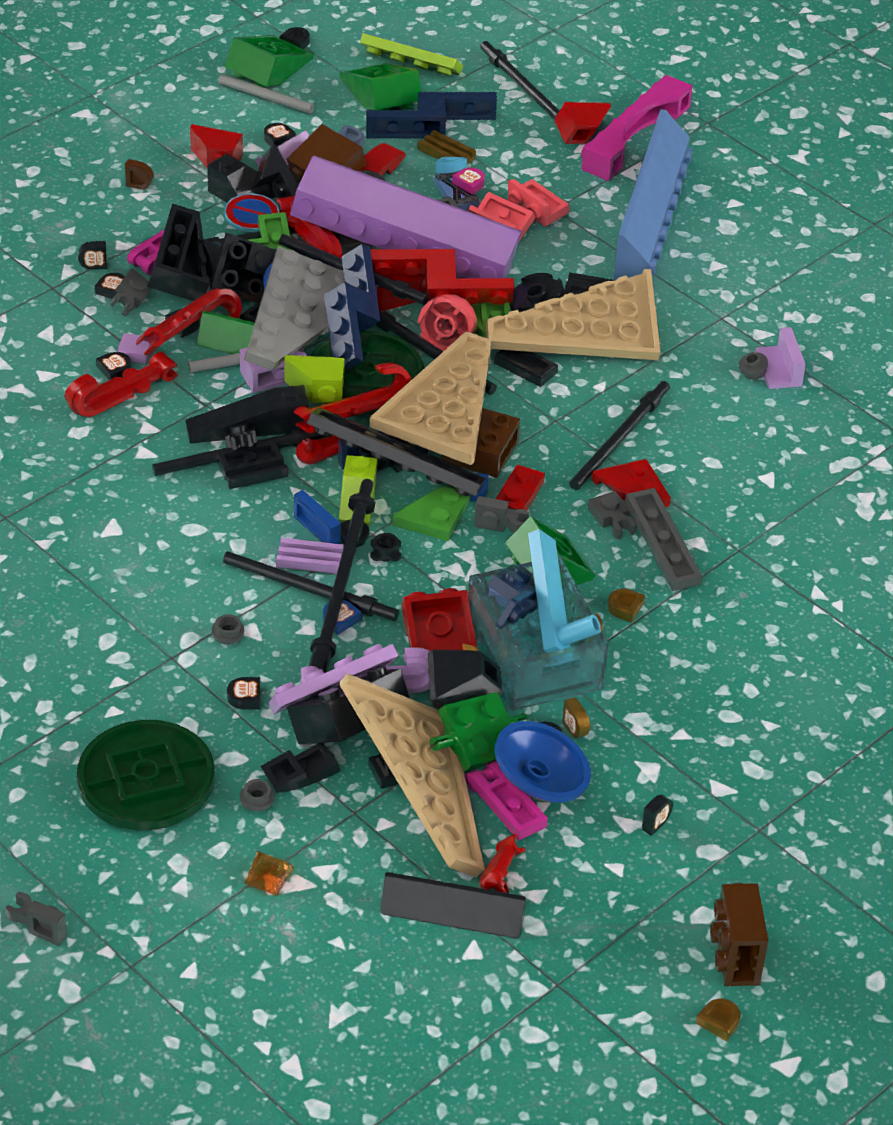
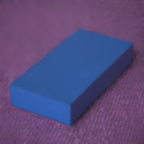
[294,490,341,544]

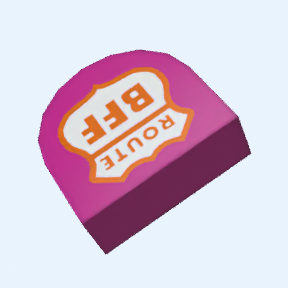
[452,167,485,195]

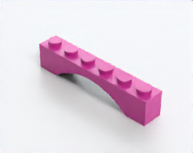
[581,75,693,181]

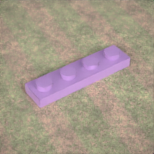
[269,644,398,715]

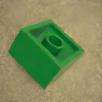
[505,516,595,590]

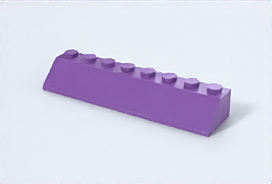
[290,155,522,278]

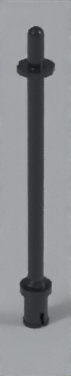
[309,479,376,673]

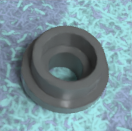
[739,352,768,379]
[212,614,244,644]
[240,779,275,811]

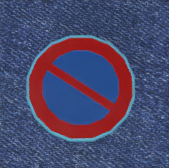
[224,194,280,232]

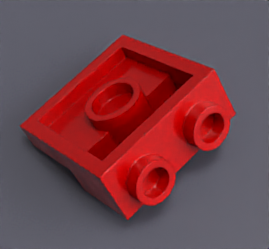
[401,588,478,651]

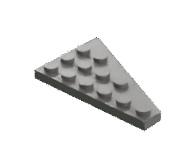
[244,246,378,371]

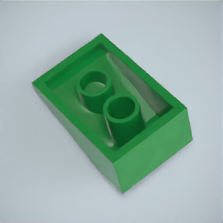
[224,35,314,89]
[339,63,421,110]

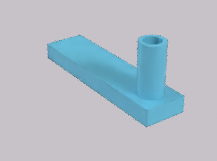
[528,529,601,661]

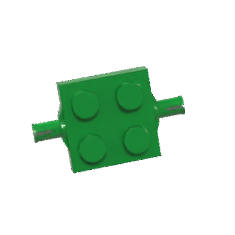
[430,692,529,772]

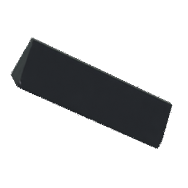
[381,872,526,938]

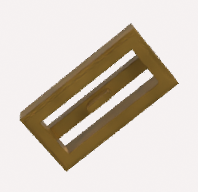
[417,130,476,164]

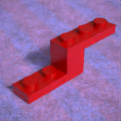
[370,249,514,305]

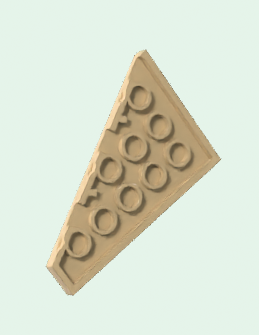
[486,269,661,360]
[370,331,491,465]
[340,673,485,877]

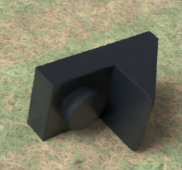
[253,144,298,198]

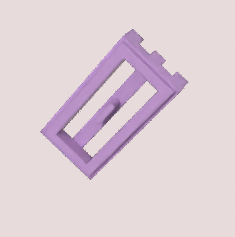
[276,538,343,574]

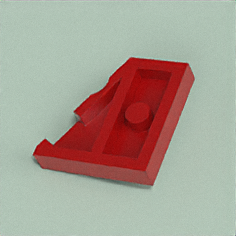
[592,459,671,507]

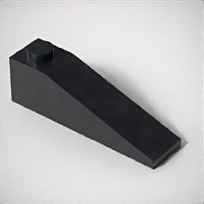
[186,385,309,444]

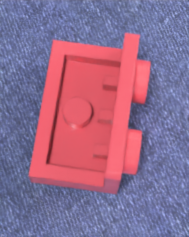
[508,179,569,227]
[468,192,536,243]

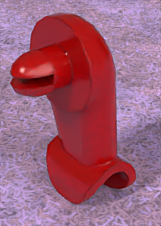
[296,435,342,465]
[479,833,526,893]

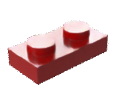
[495,464,545,511]

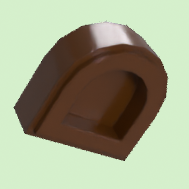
[125,159,154,189]

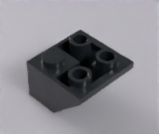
[210,233,277,304]
[428,650,502,709]

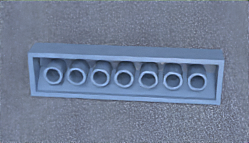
[614,109,693,280]

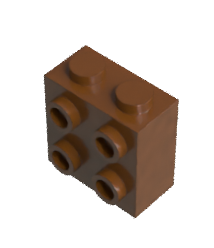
[286,124,366,183]
[441,408,520,478]
[710,883,769,986]

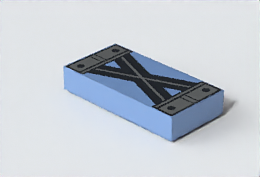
[434,171,480,211]

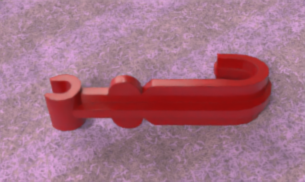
[276,195,342,269]
[136,289,242,355]
[64,352,178,417]
[294,363,411,433]

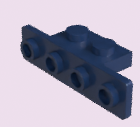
[487,565,538,629]

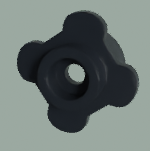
[370,533,401,562]

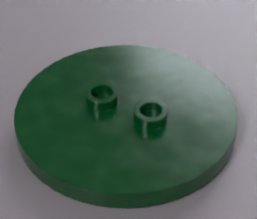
[310,331,424,415]
[77,720,215,830]

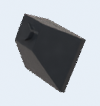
[207,154,276,203]

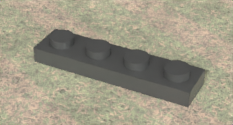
[625,488,703,591]

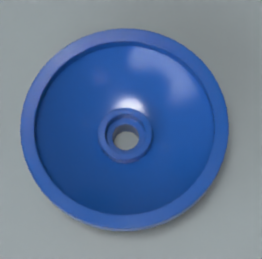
[494,721,591,802]

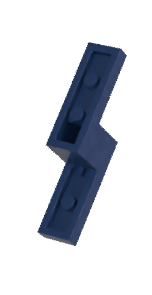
[366,92,497,139]
[324,244,380,372]

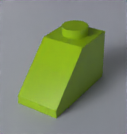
[284,355,344,403]
[339,455,377,527]

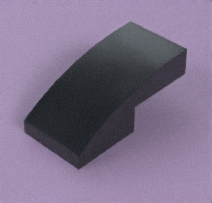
[260,743,340,793]

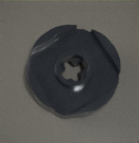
[509,273,565,313]

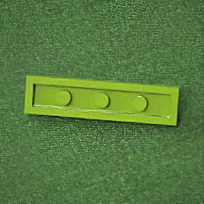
[360,33,463,76]

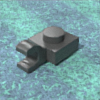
[474,496,529,533]
[5,892,67,946]

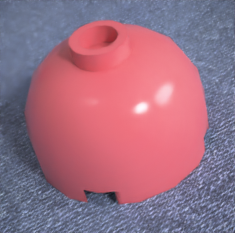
[418,294,477,351]

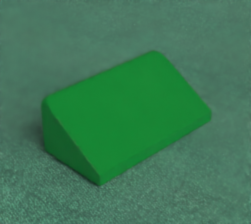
[197,310,255,354]

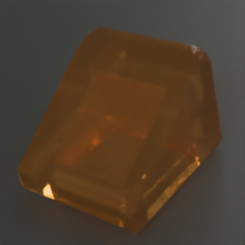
[244,851,294,896]

